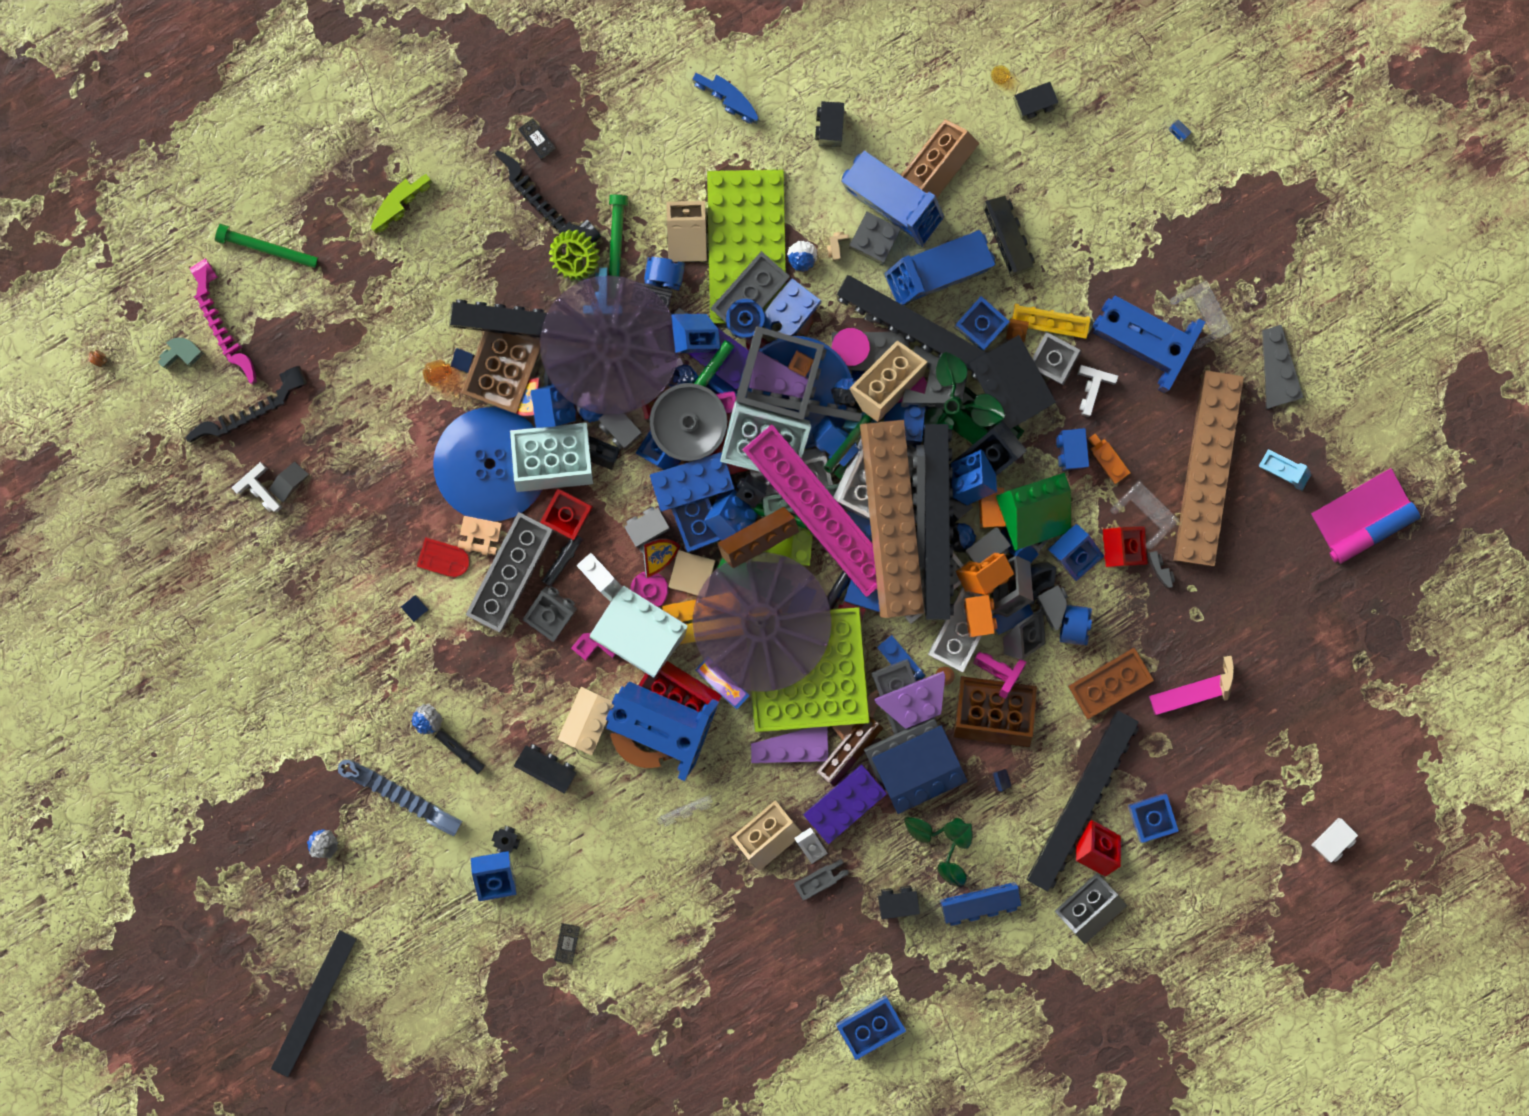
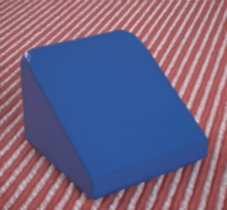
[1169,120,1191,142]

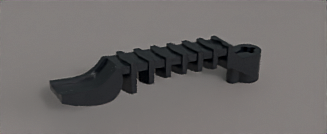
[495,150,602,243]
[185,366,308,443]

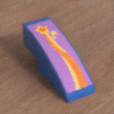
[695,656,750,709]

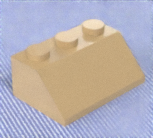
[558,687,614,755]
[732,800,802,871]

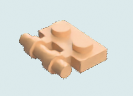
[458,516,502,555]

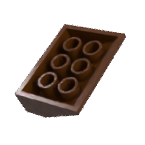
[953,676,1037,747]

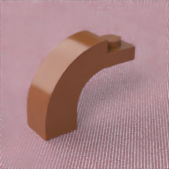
[610,732,673,768]

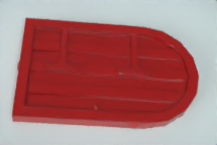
[417,537,469,577]

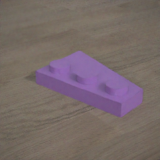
[749,350,808,398]

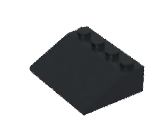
[969,335,1056,429]

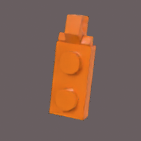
[1088,434,1131,484]

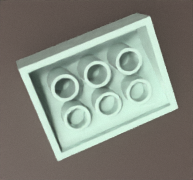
[720,401,811,472]
[510,423,593,492]
[590,586,688,678]

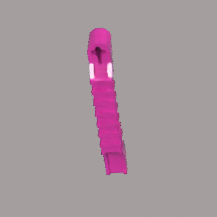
[189,258,257,385]

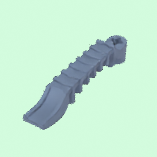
[338,760,463,836]

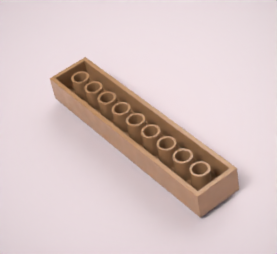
[1173,371,1244,567]
[860,420,924,618]

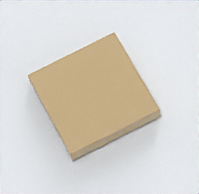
[669,550,715,597]

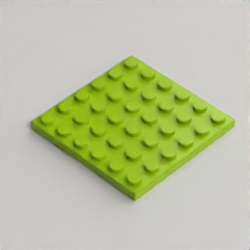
[745,607,870,732]

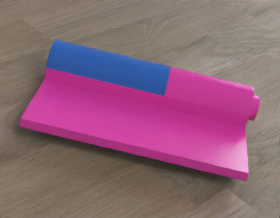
[1311,468,1421,564]

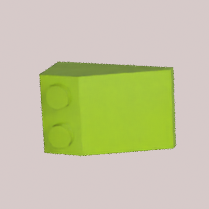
[751,527,812,566]

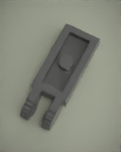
[794,859,849,900]

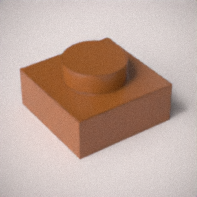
[1006,319,1029,342]
[788,350,814,377]

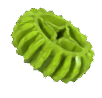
[548,229,600,281]

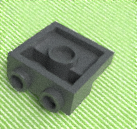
[523,586,577,642]

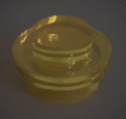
[991,65,1010,85]

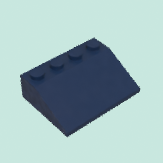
[872,725,968,814]

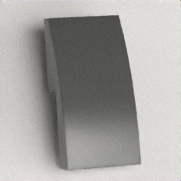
[1147,551,1175,588]

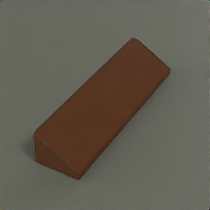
[817,717,883,787]

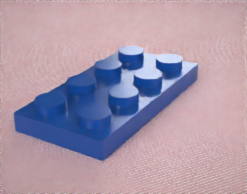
[650,452,735,512]

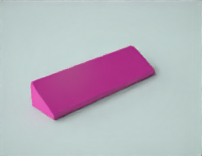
[1149,674,1222,715]

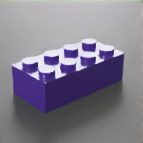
[686,313,749,390]
[803,764,887,844]

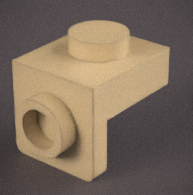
[827,232,849,262]

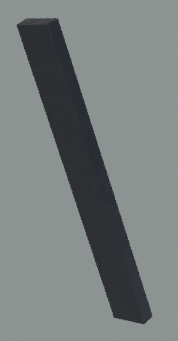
[271,930,357,1077]

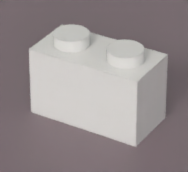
[1312,818,1358,863]

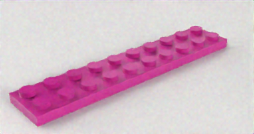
[742,424,877,597]

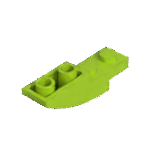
[371,174,432,233]

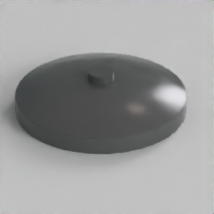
[650,383,727,461]

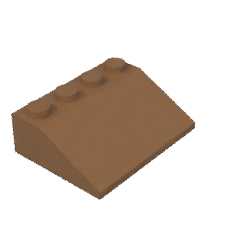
[460,331,542,414]

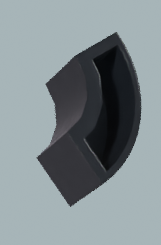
[1009,562,1056,604]

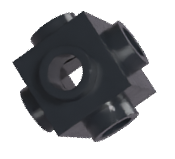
[491,825,521,853]

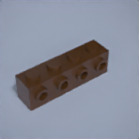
[718,507,799,569]

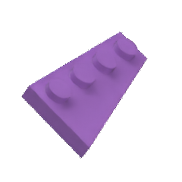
[751,726,828,763]

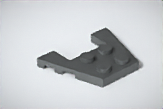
[901,346,968,408]

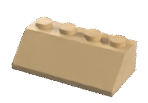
[850,340,927,422]

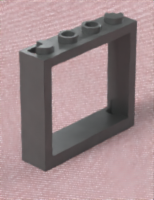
[735,326,826,420]

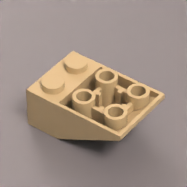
[666,201,707,262]

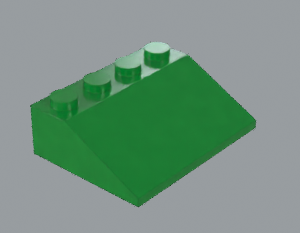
[996,473,1072,551]

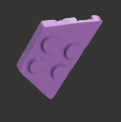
[874,671,945,729]

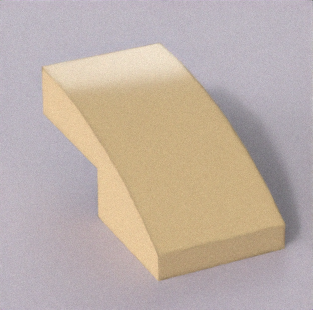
[1220,656,1233,701]

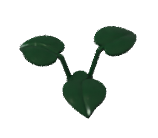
[922,352,1005,438]
[904,817,973,887]

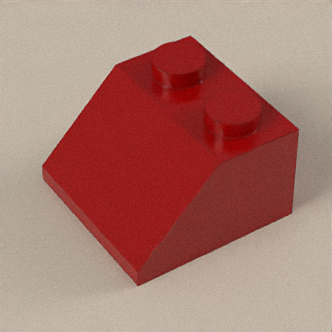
[540,488,594,540]
[1103,526,1148,567]
[1076,820,1121,877]

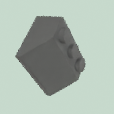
[1055,873,1127,945]

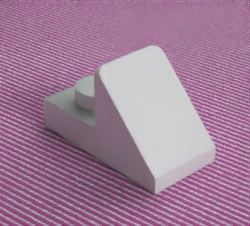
[795,828,828,864]

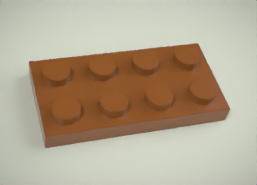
[1068,647,1154,719]

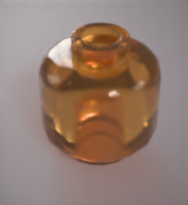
[422,359,452,387]

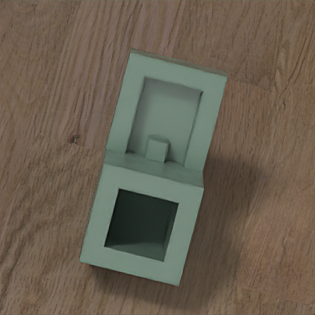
[158,338,204,369]

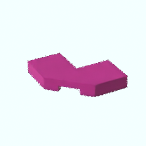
[571,633,616,661]

